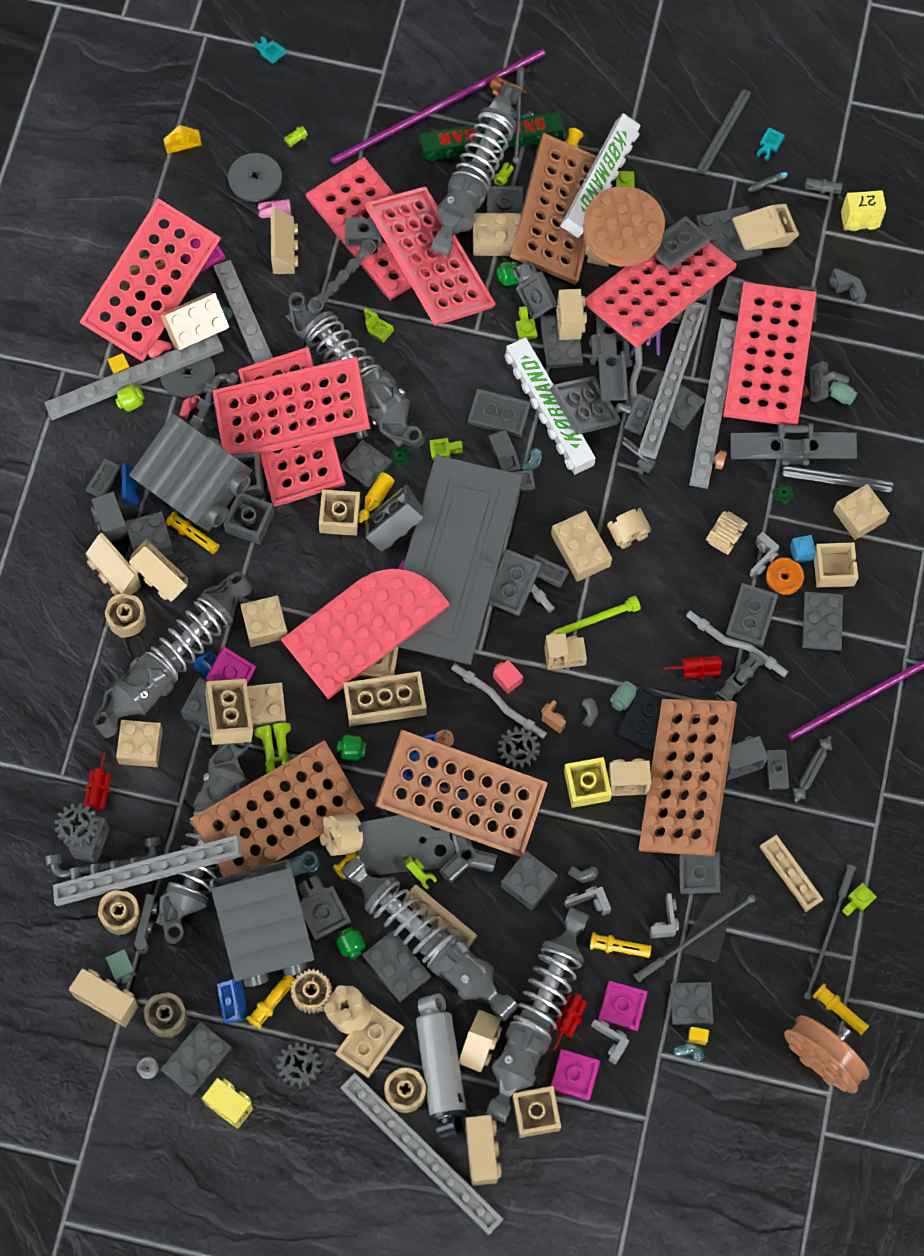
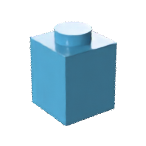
[790,535,816,563]

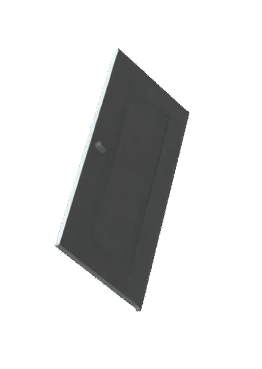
[397,454,523,665]

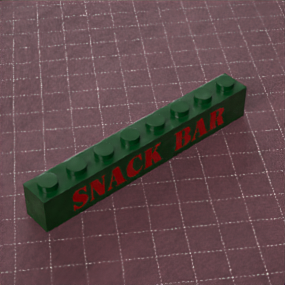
[420,112,564,161]

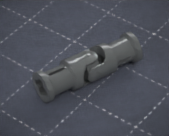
[715,652,764,701]

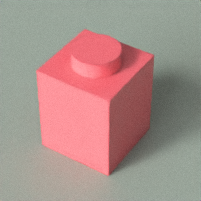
[493,660,523,694]

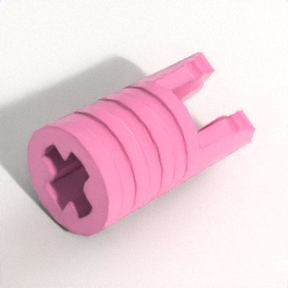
[258,199,291,218]

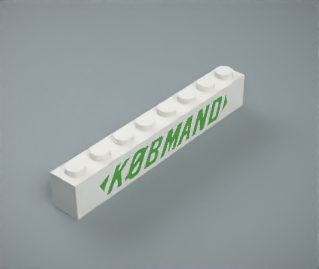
[560,114,641,238]
[504,338,595,475]

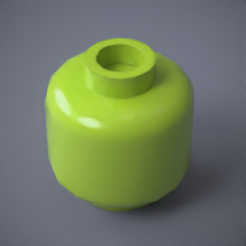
[115,384,145,412]

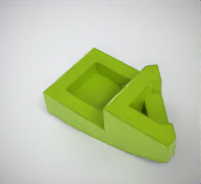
[364,308,394,343]

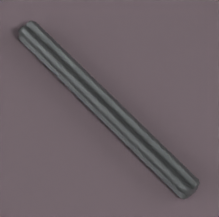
[697,89,750,174]
[782,465,894,492]

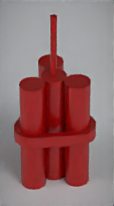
[664,655,722,679]
[83,752,111,811]
[552,994,587,1051]

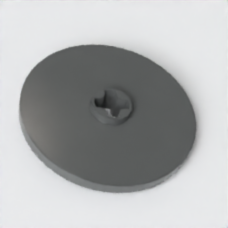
[228,153,282,202]
[160,357,216,398]

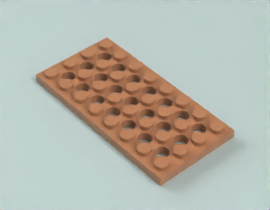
[510,133,597,284]
[639,699,737,856]
[375,730,548,857]
[190,740,364,876]

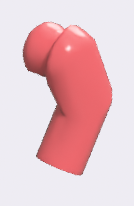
[148,340,172,358]
[179,395,200,419]

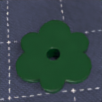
[389,447,411,467]
[772,484,794,504]

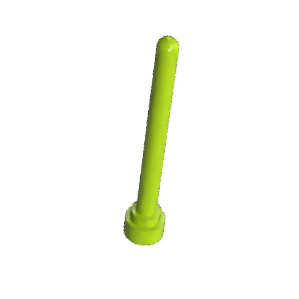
[553,596,641,634]

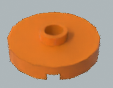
[766,558,804,595]

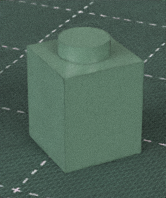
[106,949,136,984]

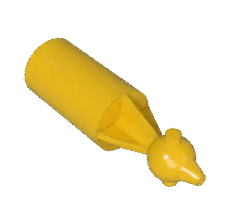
[358,473,395,523]

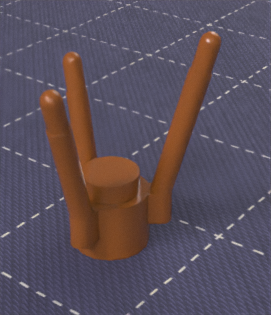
[490,76,527,116]

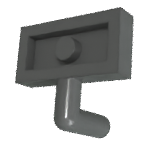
[809,361,849,403]
[614,394,655,435]

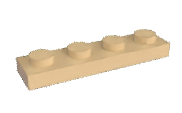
[760,835,823,912]
[407,885,477,948]

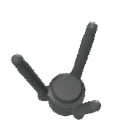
[616,436,656,475]

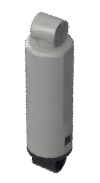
[416,993,467,1140]

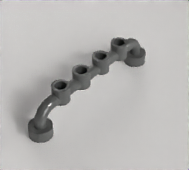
[307,239,376,313]
[189,372,239,431]
[45,837,161,880]

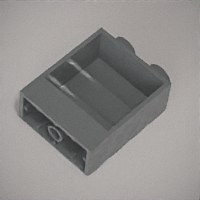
[129,414,253,532]
[209,859,314,987]

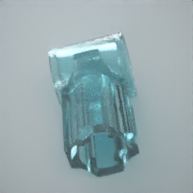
[288,851,320,877]

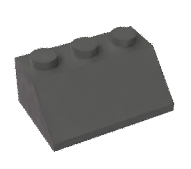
[365,484,423,552]

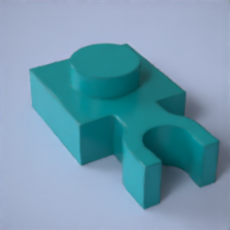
[254,36,285,64]
[757,128,785,161]

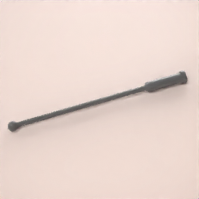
[513,67,525,163]
[804,864,856,1000]
[633,895,756,983]

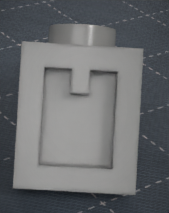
[749,532,780,578]
[564,886,611,916]
[649,893,679,938]
[591,1019,629,1065]

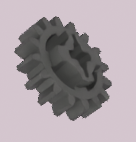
[498,727,540,770]
[55,803,99,848]
[276,1042,321,1088]

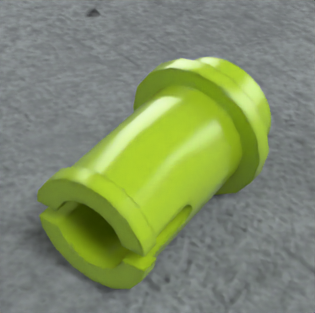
[284,126,308,147]
[494,163,514,186]

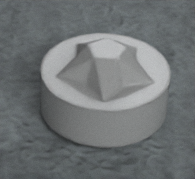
[137,1057,159,1079]

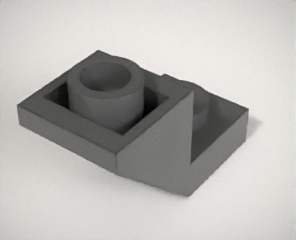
[830,268,867,305]
[488,429,521,472]

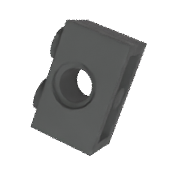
[345,217,382,247]

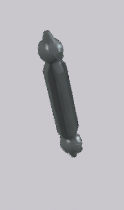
[793,736,832,803]

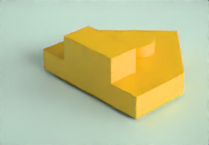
[164,125,202,154]

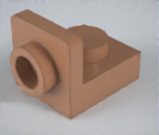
[541,700,566,733]

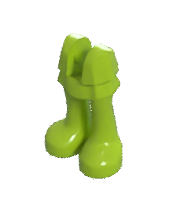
[254,723,291,773]

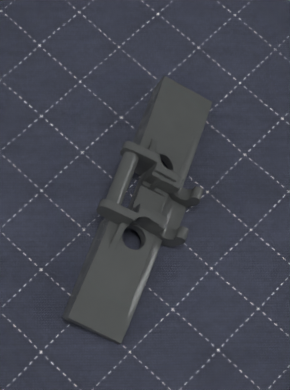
[589,290,632,401]
[730,423,857,465]

